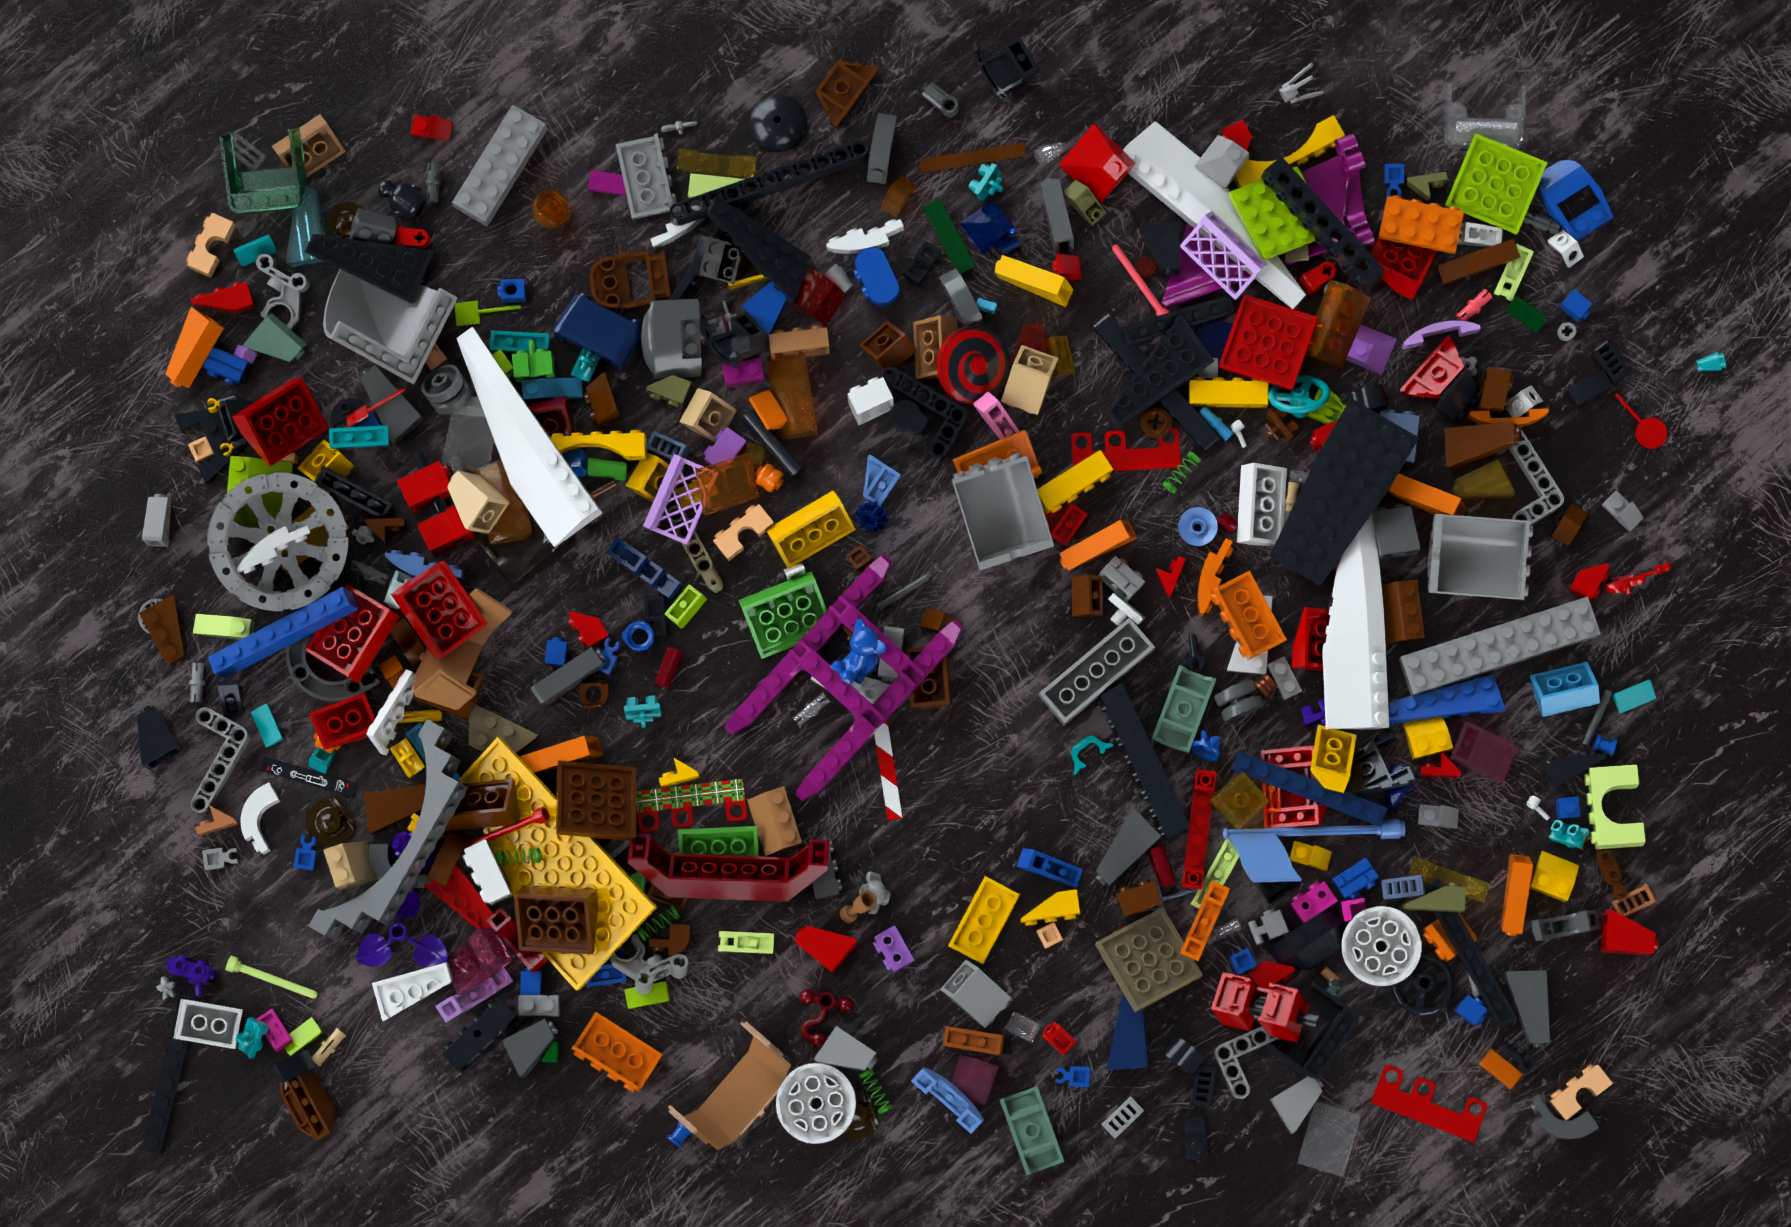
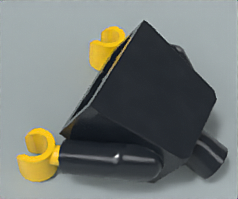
[207,394,254,456]

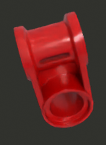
[393,227,431,249]
[1298,262,1336,296]

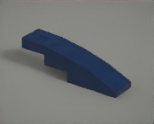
[606,537,682,600]

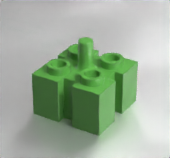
[512,340,556,385]

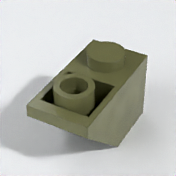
[1063,180,1106,226]
[646,375,692,408]

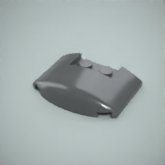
[641,299,702,379]

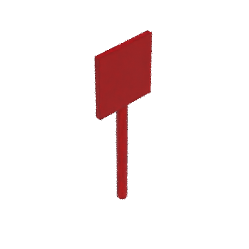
[346,388,405,427]

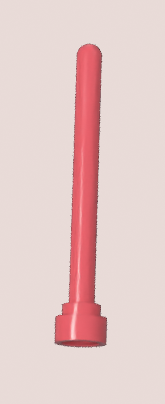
[1112,245,1171,316]

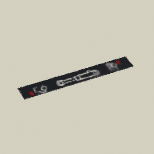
[260,757,358,798]

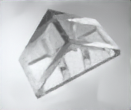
[1004,1012,1041,1044]

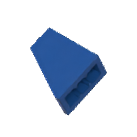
[742,281,787,338]

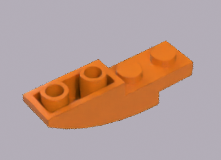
[1197,538,1234,617]

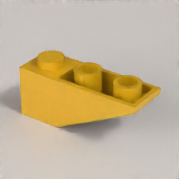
[1020,889,1080,926]

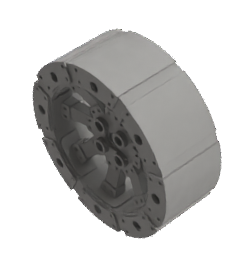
[207,472,348,611]

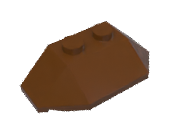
[280,1071,335,1141]

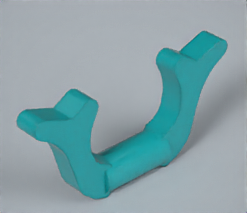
[1071,736,1113,775]

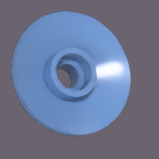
[1178,507,1218,546]

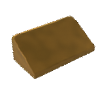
[1044,335,1076,377]

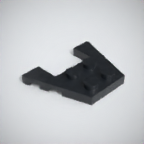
[174,410,249,484]
[1349,724,1417,796]

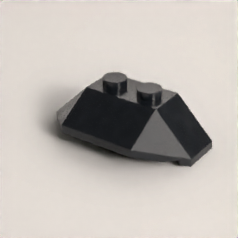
[1268,905,1344,970]

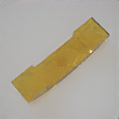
[677,149,756,177]
[1408,857,1490,903]

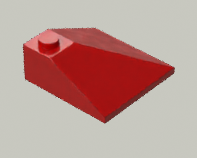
[1058,123,1136,204]
[1370,238,1438,300]
[1292,607,1330,671]

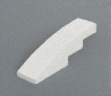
[650,200,712,250]
[1457,222,1503,247]

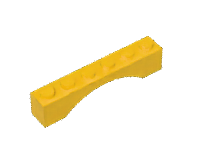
[1234,115,1345,188]
[550,430,647,460]

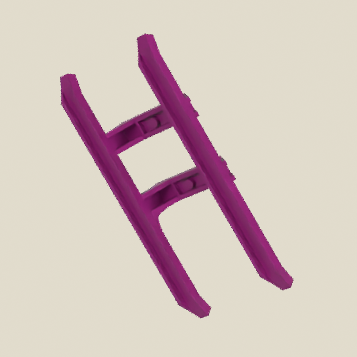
[725,555,963,801]

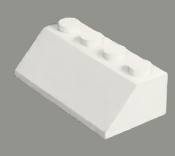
[1237,463,1287,546]

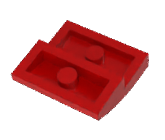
[1043,501,1088,546]

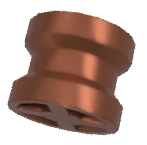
[1255,674,1278,698]

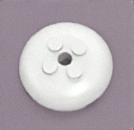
[1342,906,1422,986]
[776,1063,856,1144]

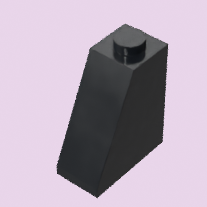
[1139,224,1180,277]

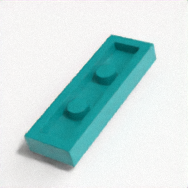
[490,331,550,353]
[329,425,389,449]

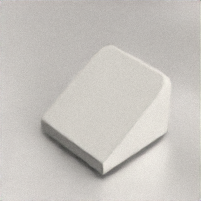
[784,563,806,580]

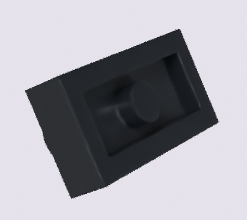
[218,680,244,717]

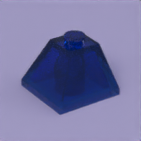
[960,201,1014,254]
[1384,763,1419,810]

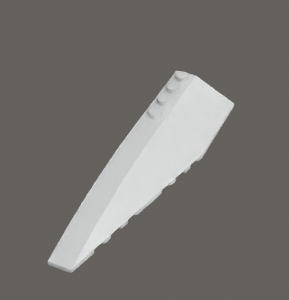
[1123,121,1306,309]
[457,327,603,547]
[1322,514,1389,730]

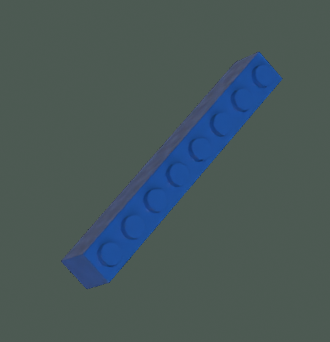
[208,587,358,679]

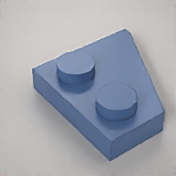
[863,454,901,508]

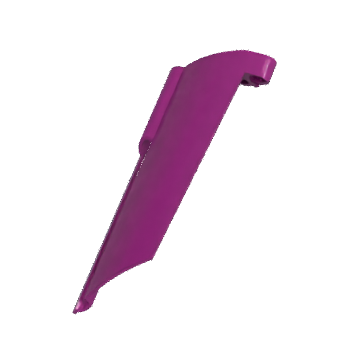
[1162,134,1375,307]

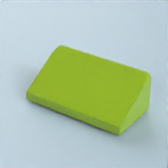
[664,584,707,629]
[285,1017,324,1057]

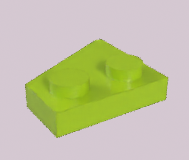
[1307,388,1346,424]

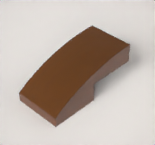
[845,544,886,578]

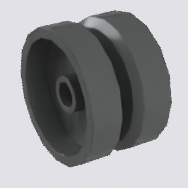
[421,364,472,415]
[1214,680,1264,722]

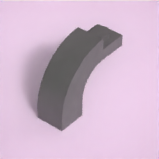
[867,113,897,184]
[939,269,986,328]
[369,844,432,892]
[1531,909,1601,941]
[1530,1095,1599,1139]

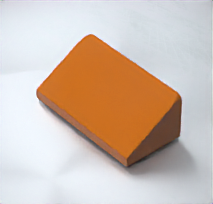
[749,390,788,430]
[1479,1049,1522,1089]

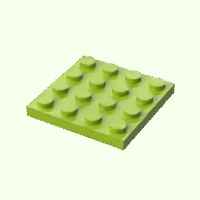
[1445,133,1548,235]
[1228,166,1325,261]

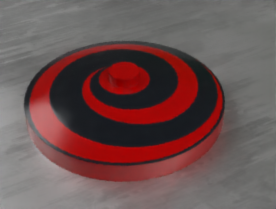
[937,326,1010,405]

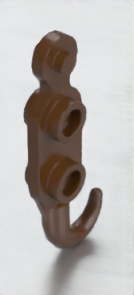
[1581,834,1627,900]

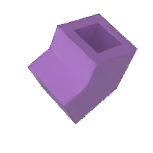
[233,345,258,364]

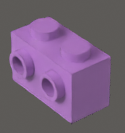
[704,427,746,474]
[873,925,914,973]

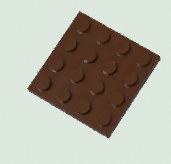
[556,760,636,841]

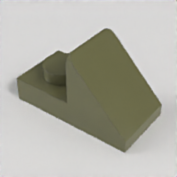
[1406,172,1447,201]

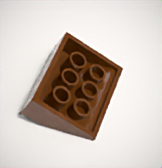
[514,886,598,954]

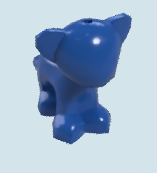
[831,619,887,685]

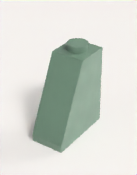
[243,313,307,362]

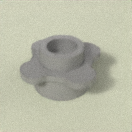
[1461,357,1477,376]
[352,526,375,545]

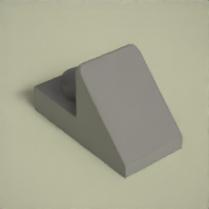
[1602,491,1644,532]
[1417,804,1459,829]

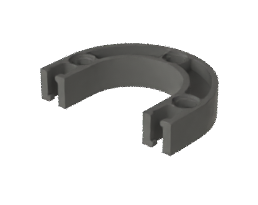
[286,632,382,704]

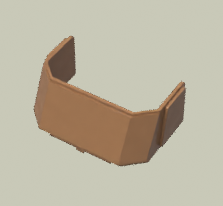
[412,589,512,710]
[668,1022,791,1150]

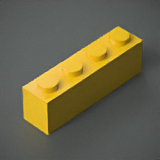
[1189,377,1268,408]
[1037,450,1113,514]

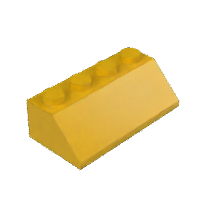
[766,491,856,568]

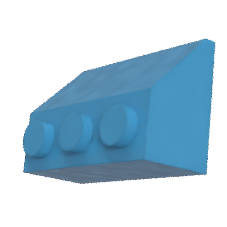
[1530,662,1600,717]

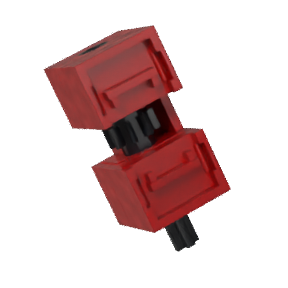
[397,452,476,557]
[1211,972,1320,1042]

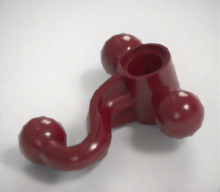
[799,989,854,1048]

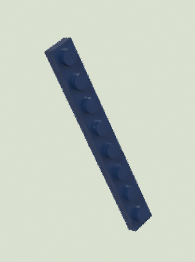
[1232,751,1387,827]

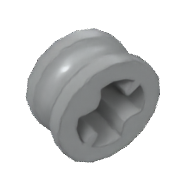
[1557,322,1576,341]

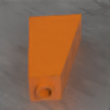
[165,307,224,388]
[1389,474,1467,516]
[1059,520,1138,571]
[520,736,603,775]
[1501,854,1533,936]

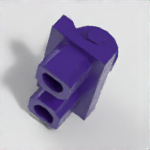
[1301,699,1326,731]

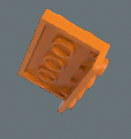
[1379,195,1464,254]
[953,430,1042,479]
[1210,571,1287,660]
[572,1012,663,1092]

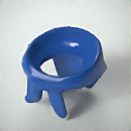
[622,620,654,652]
[1192,730,1221,761]

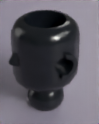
[378,180,426,220]

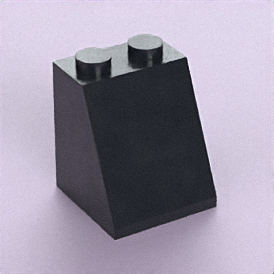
[137,705,184,770]

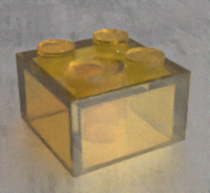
[1209,772,1269,829]

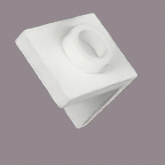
[1548,230,1584,268]
[1506,386,1543,417]

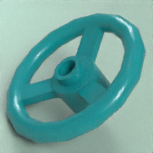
[1268,375,1330,418]

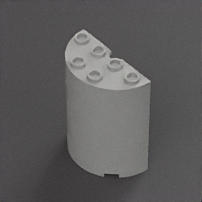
[952,453,1054,570]
[1427,514,1533,600]

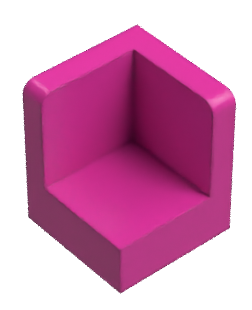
[1341,898,1366,923]

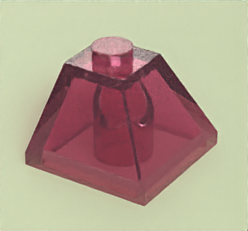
[951,1055,998,1105]

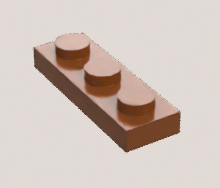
[943,1026,1005,1055]

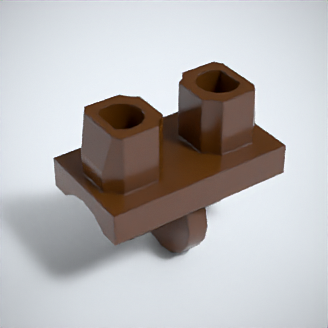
[1264,409,1299,443]

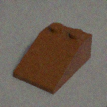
[584,373,621,428]

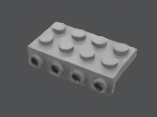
[616,134,676,220]

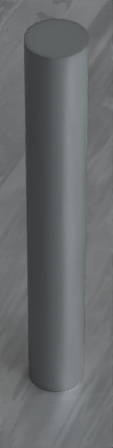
[876,574,930,611]
[1582,690,1612,747]

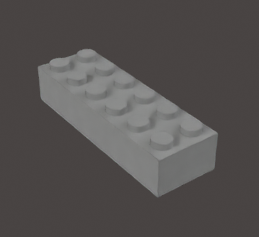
[452,105,548,227]
[1039,617,1155,726]

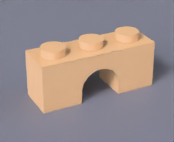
[187,213,236,278]
[713,504,774,561]
[1549,1064,1613,1121]

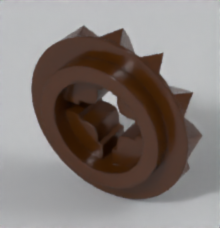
[1140,407,1172,438]

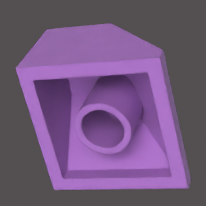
[1346,324,1397,375]

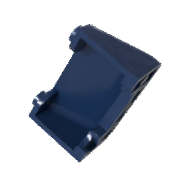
[552,293,642,372]

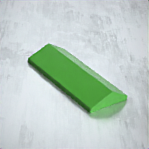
[678,826,759,856]

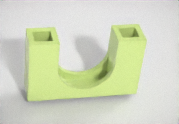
[1584,765,1645,849]

